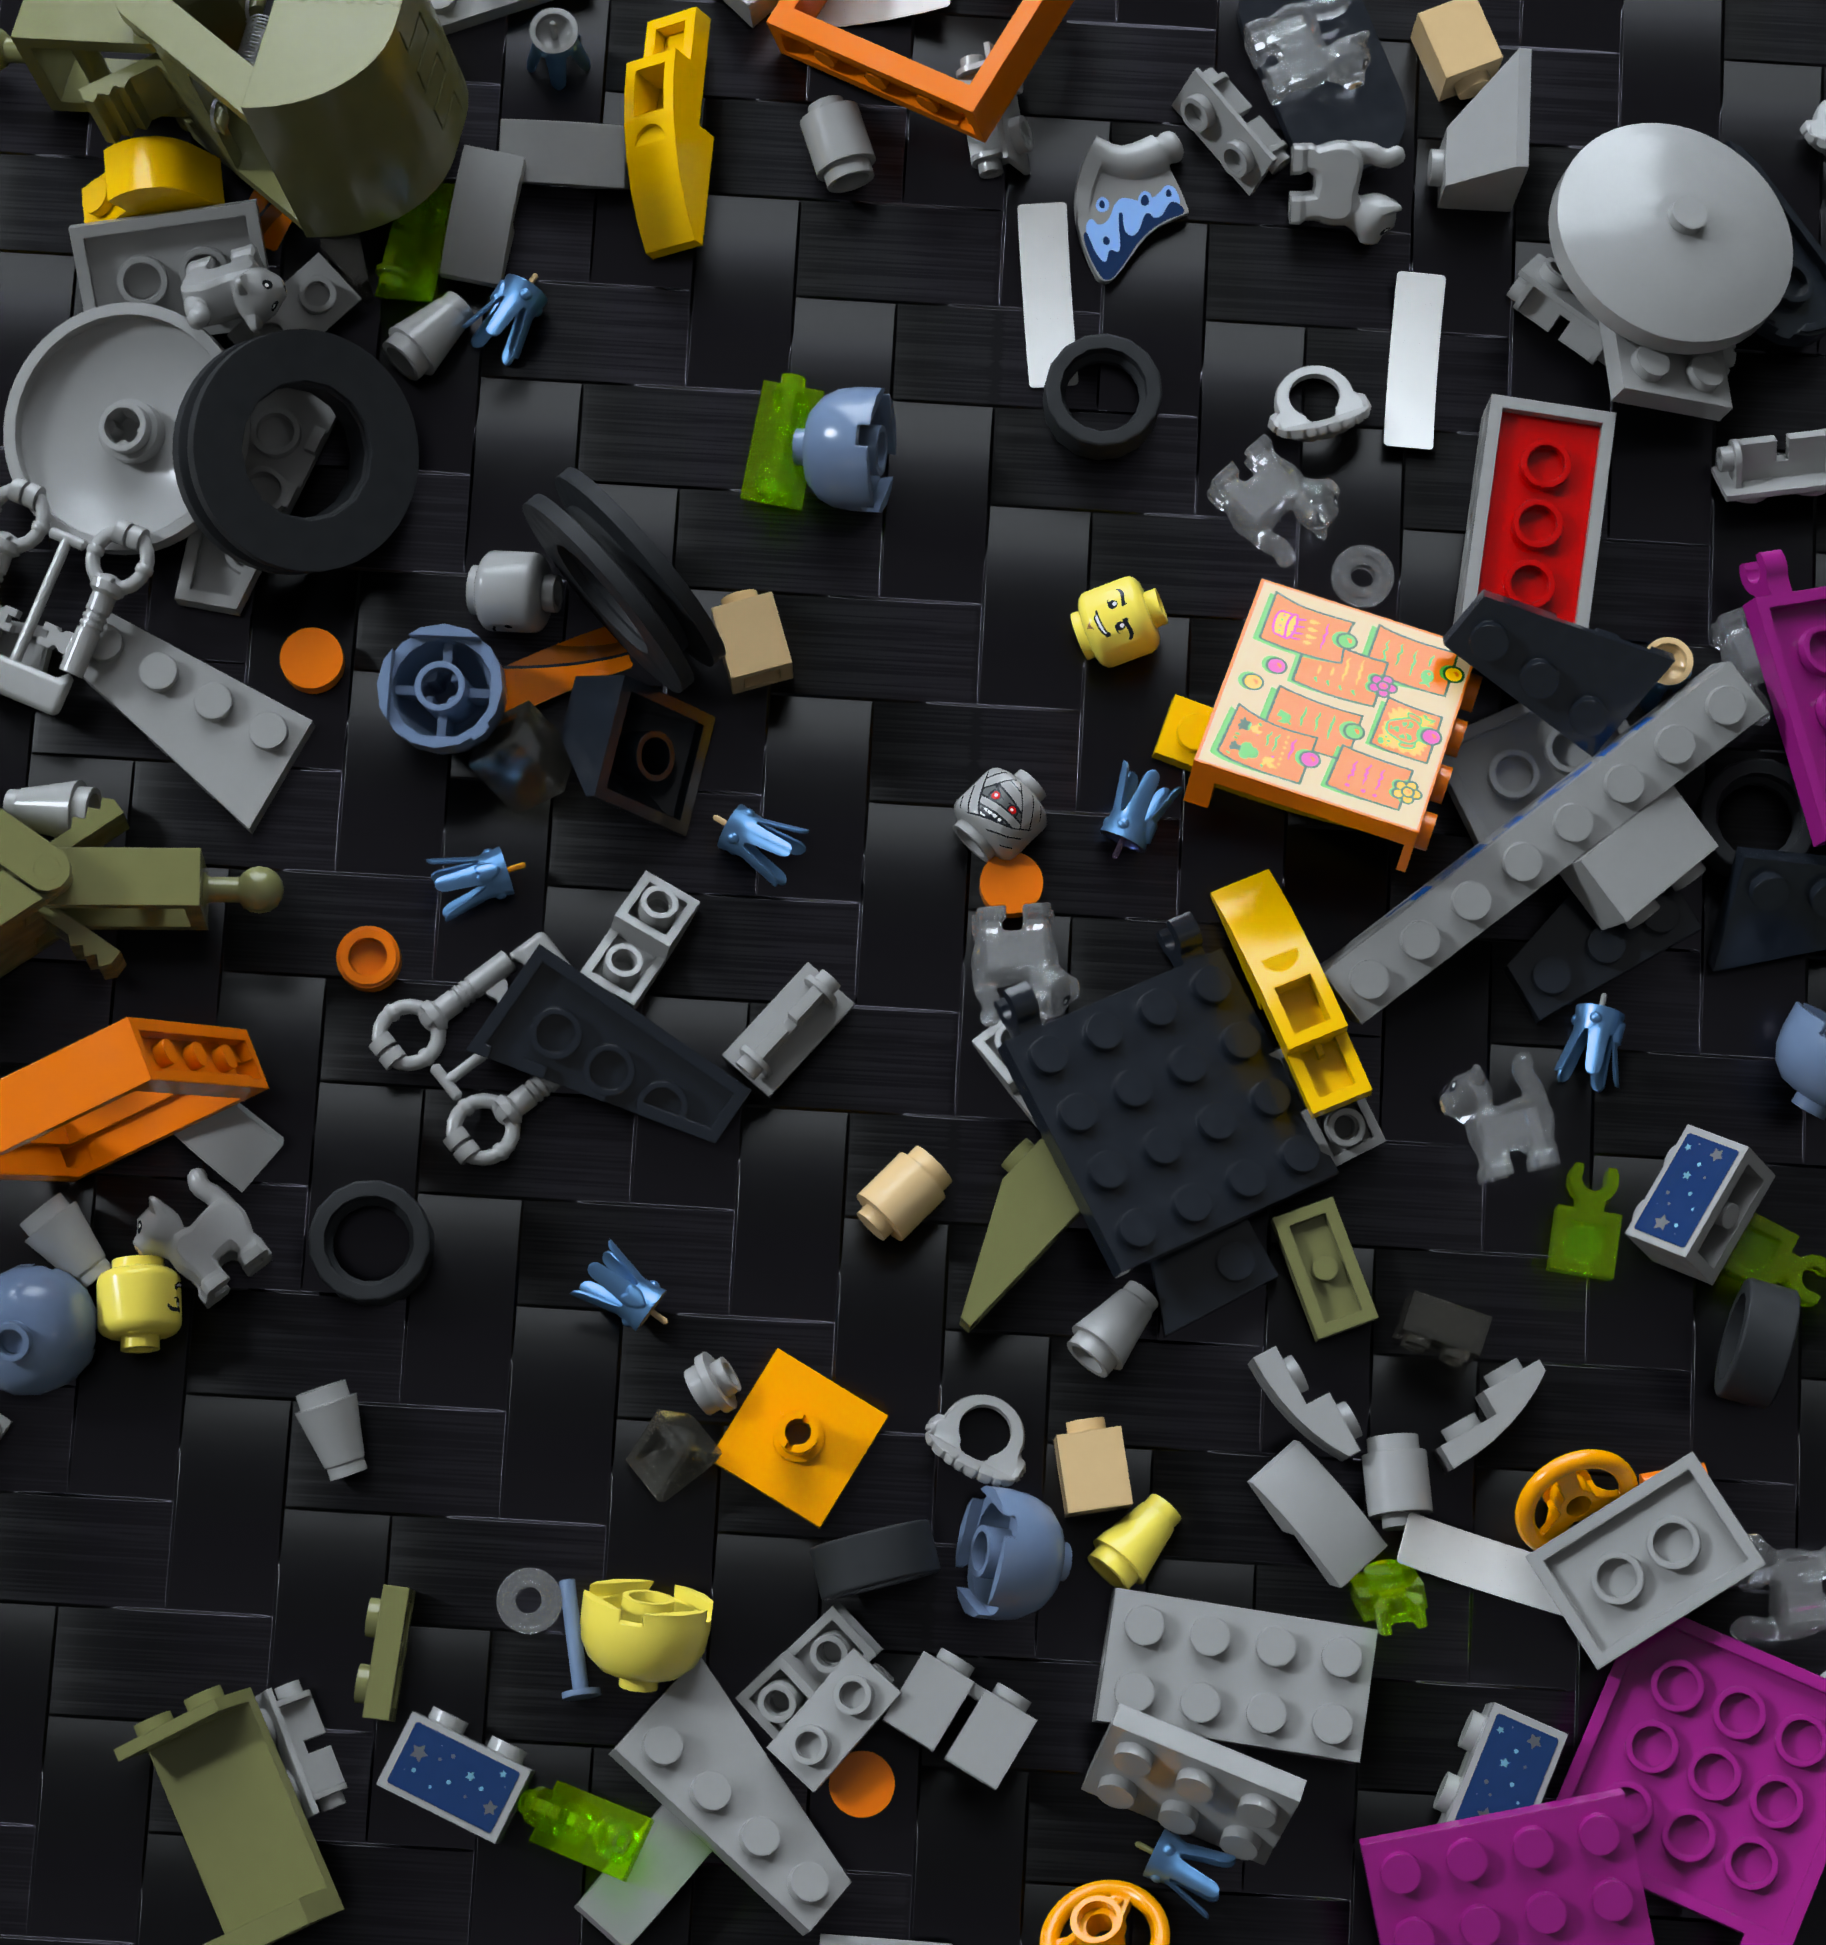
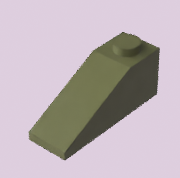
[959,1138,1081,1333]

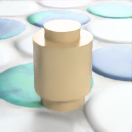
[857,1146,952,1241]

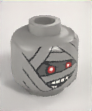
[953,767,1047,862]

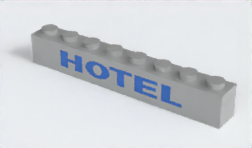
[1320,661,1768,1024]

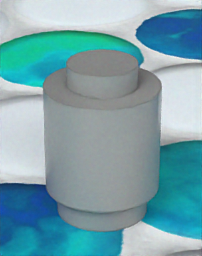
[800,95,876,193]
[1361,1433,1433,1531]

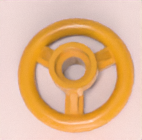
[1515,1449,1638,1550]
[1039,1880,1170,1945]

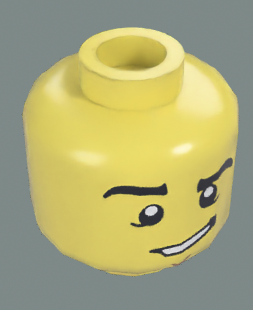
[1070,576,1168,668]
[96,1255,182,1353]

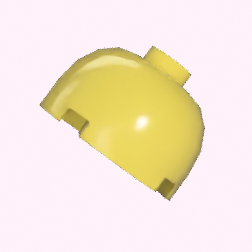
[580,1579,714,1693]

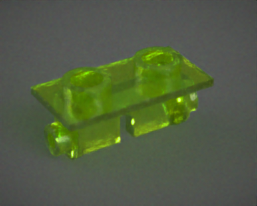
[375,183,455,302]
[740,373,825,510]
[518,1780,655,1882]

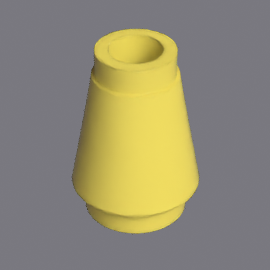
[1088,1494,1181,1590]

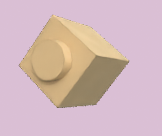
[1410,0,1503,101]
[711,589,793,694]
[1053,1417,1133,1518]

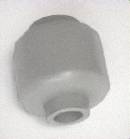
[466,550,563,633]

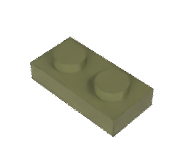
[1270,1197,1379,1342]
[354,1584,416,1722]

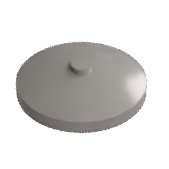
[1548,123,1793,355]
[3,302,250,555]

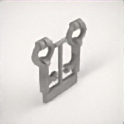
[0,477,155,716]
[369,932,571,1166]

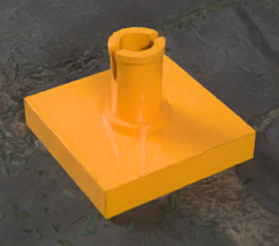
[709,1348,888,1528]

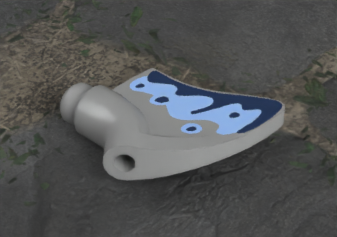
[1074,131,1189,285]

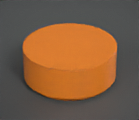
[280,627,345,694]
[979,853,1043,918]
[336,926,402,992]
[829,1751,895,1818]

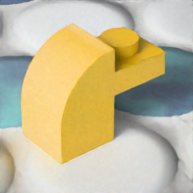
[82,136,225,223]

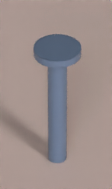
[559,1579,601,1701]

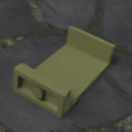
[113,1685,344,1945]

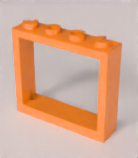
[766,0,1074,143]
[0,1017,270,1182]

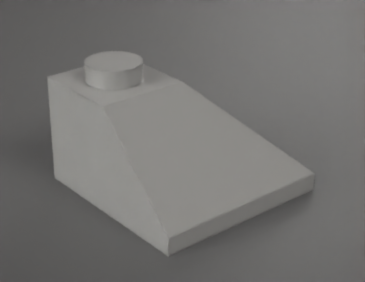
[1427,48,1532,212]

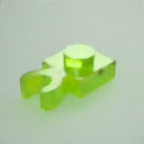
[1546,1162,1622,1281]
[1721,1213,1826,1307]
[1348,1559,1428,1636]

